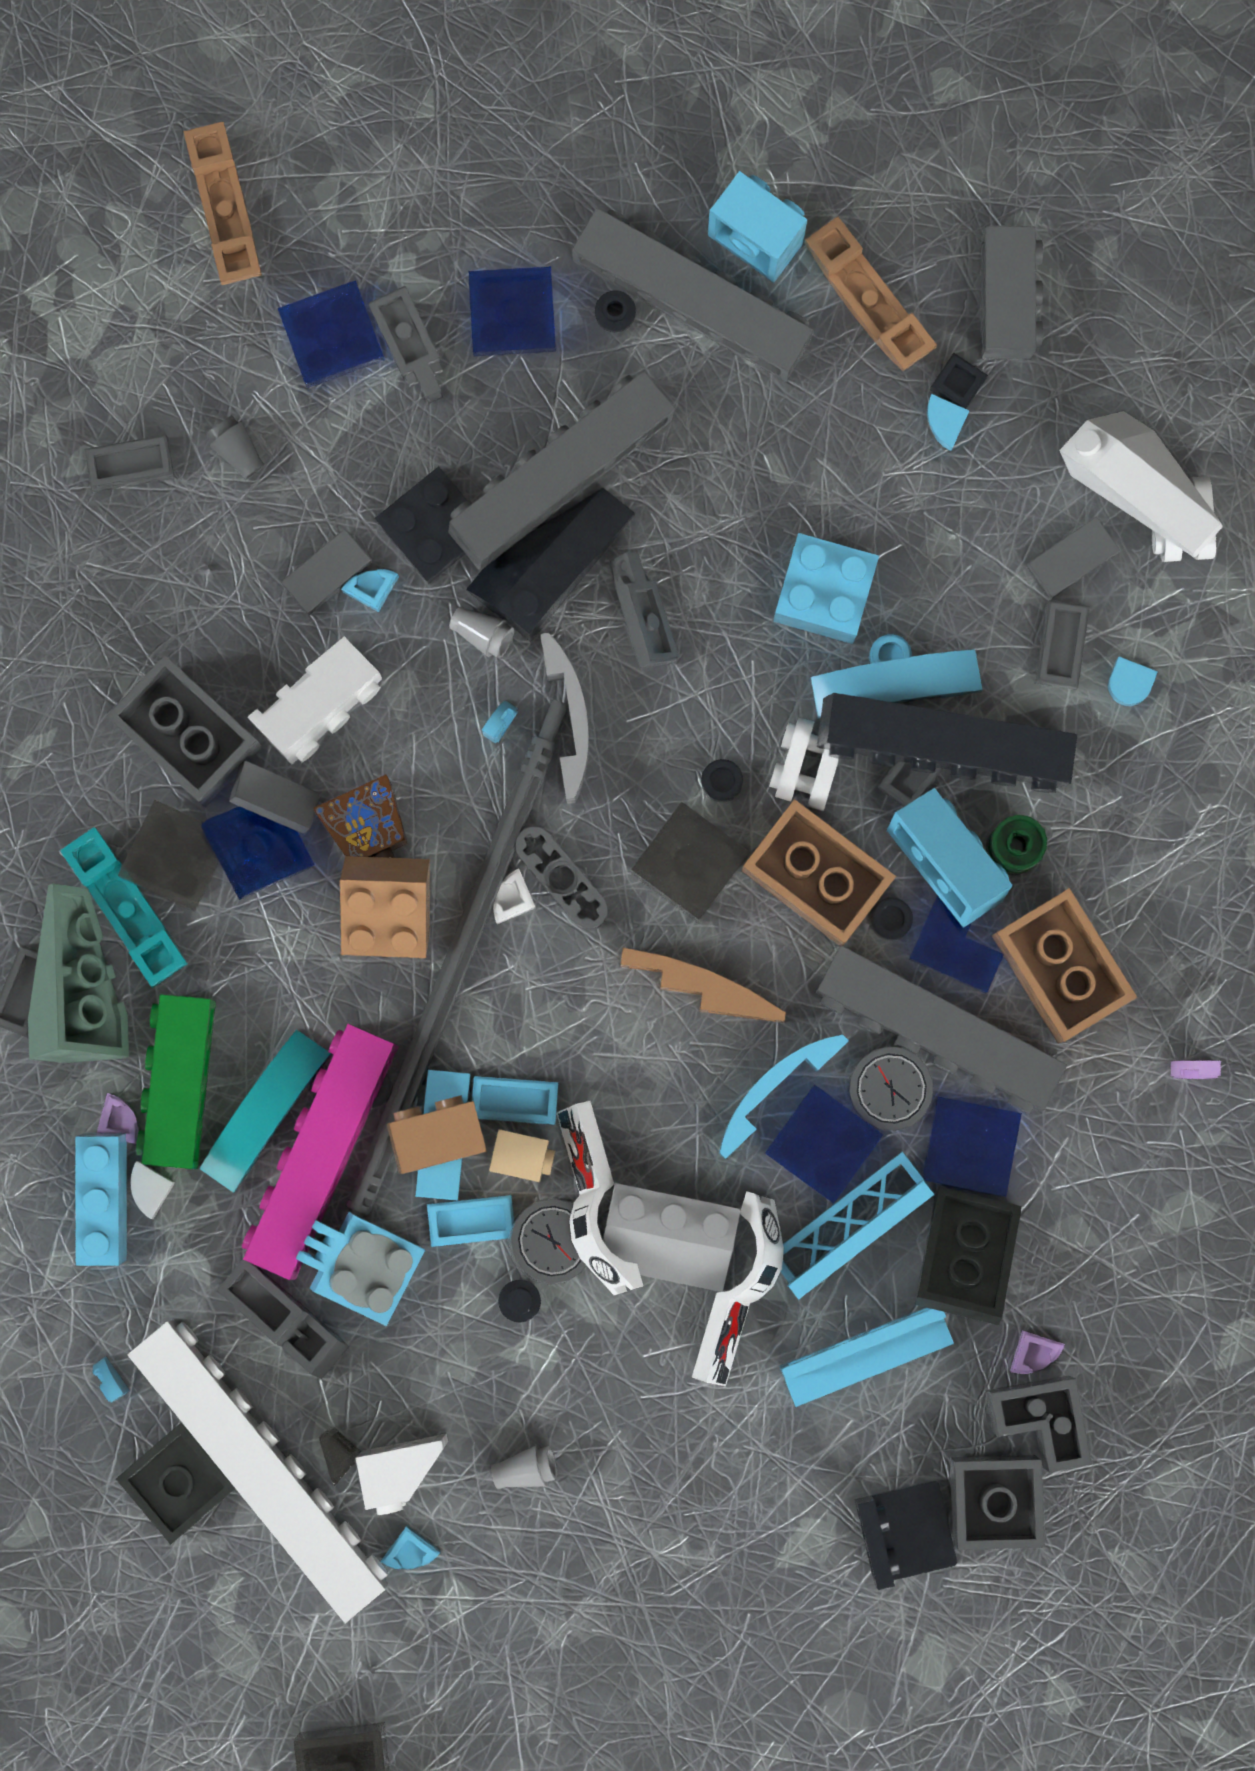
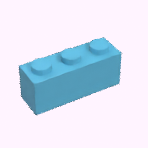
[886,788,1013,928]
[75,1133,127,1266]

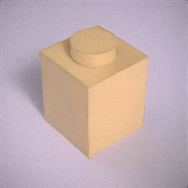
[489,1129,555,1182]

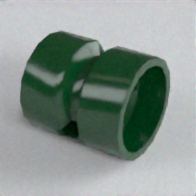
[986,815,1047,876]

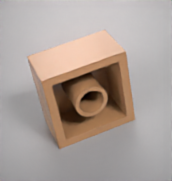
[340,856,430,958]
[386,1095,487,1174]

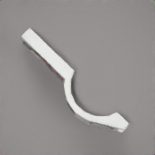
[557,1101,643,1295]
[692,1191,784,1386]

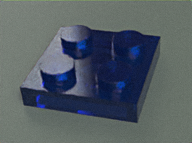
[468,266,556,356]
[278,280,385,389]
[200,806,315,900]
[764,1085,883,1204]
[922,1097,1022,1197]

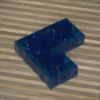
[909,895,1004,994]

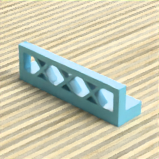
[781,1151,934,1299]
[779,1307,954,1407]

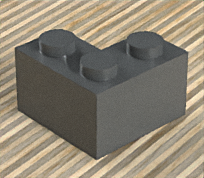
[985,1376,1092,1473]

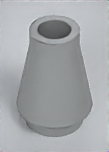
[449,606,514,658]
[491,1444,557,1489]

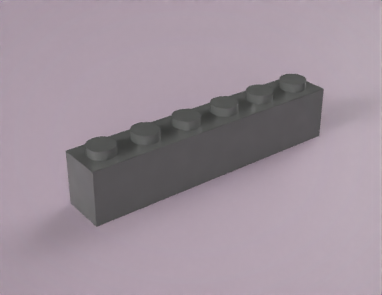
[572,208,813,382]
[448,371,676,571]
[815,946,1067,1114]

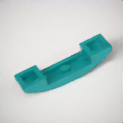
[60,827,188,988]
[199,1029,331,1193]

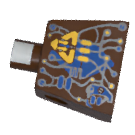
[313,774,408,858]

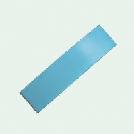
[811,650,982,719]
[719,1035,849,1159]

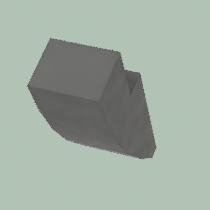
[217,1260,349,1379]

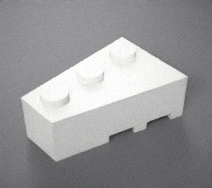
[248,636,382,765]

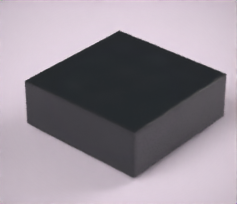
[930,353,988,409]

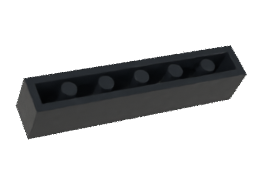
[817,693,1078,793]

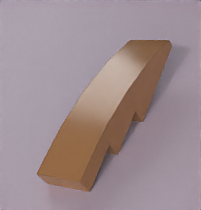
[620,948,786,1023]

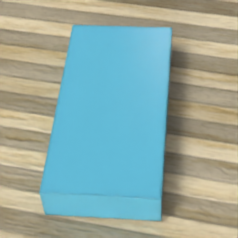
[472,1076,559,1125]
[427,1195,515,1247]

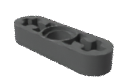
[516,827,608,930]

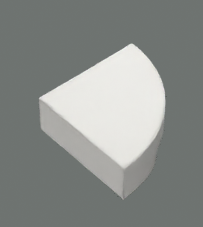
[493,869,536,924]
[130,1161,175,1219]

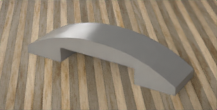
[540,633,589,804]

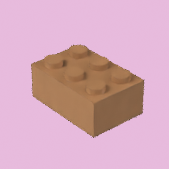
[741,799,896,946]
[991,888,1137,1044]

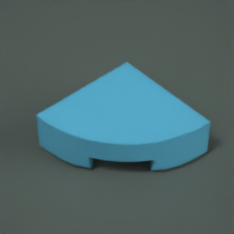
[927,394,969,451]
[341,569,399,612]
[482,701,518,743]
[92,1356,130,1402]
[380,1525,441,1569]

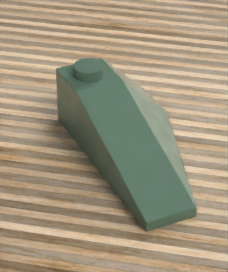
[28,883,129,1063]

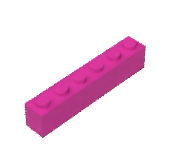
[242,1024,399,1280]

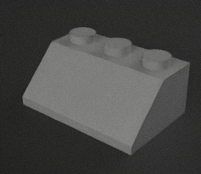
[603,1183,741,1292]

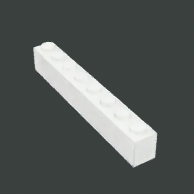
[127,1320,389,1623]

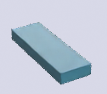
[415,1070,471,1201]

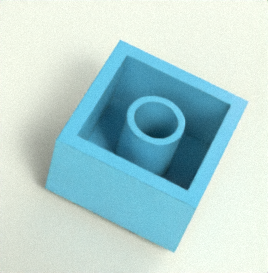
[708,171,807,283]
[773,533,879,644]

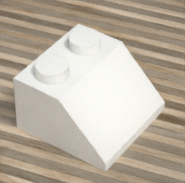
[356,1434,448,1515]

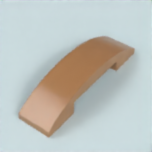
[183,122,262,285]
[804,216,937,371]

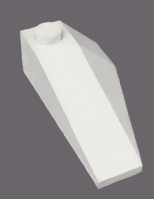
[1059,411,1222,558]

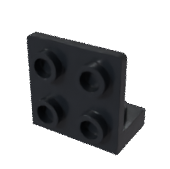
[854,1481,957,1590]

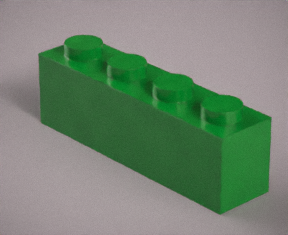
[136,994,216,1169]

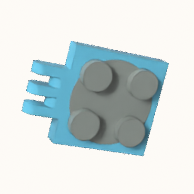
[296,1212,425,1326]

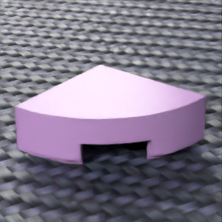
[1171,1061,1221,1079]
[97,1093,140,1144]
[1010,1330,1065,1374]

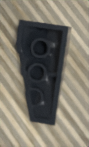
[466,488,635,642]

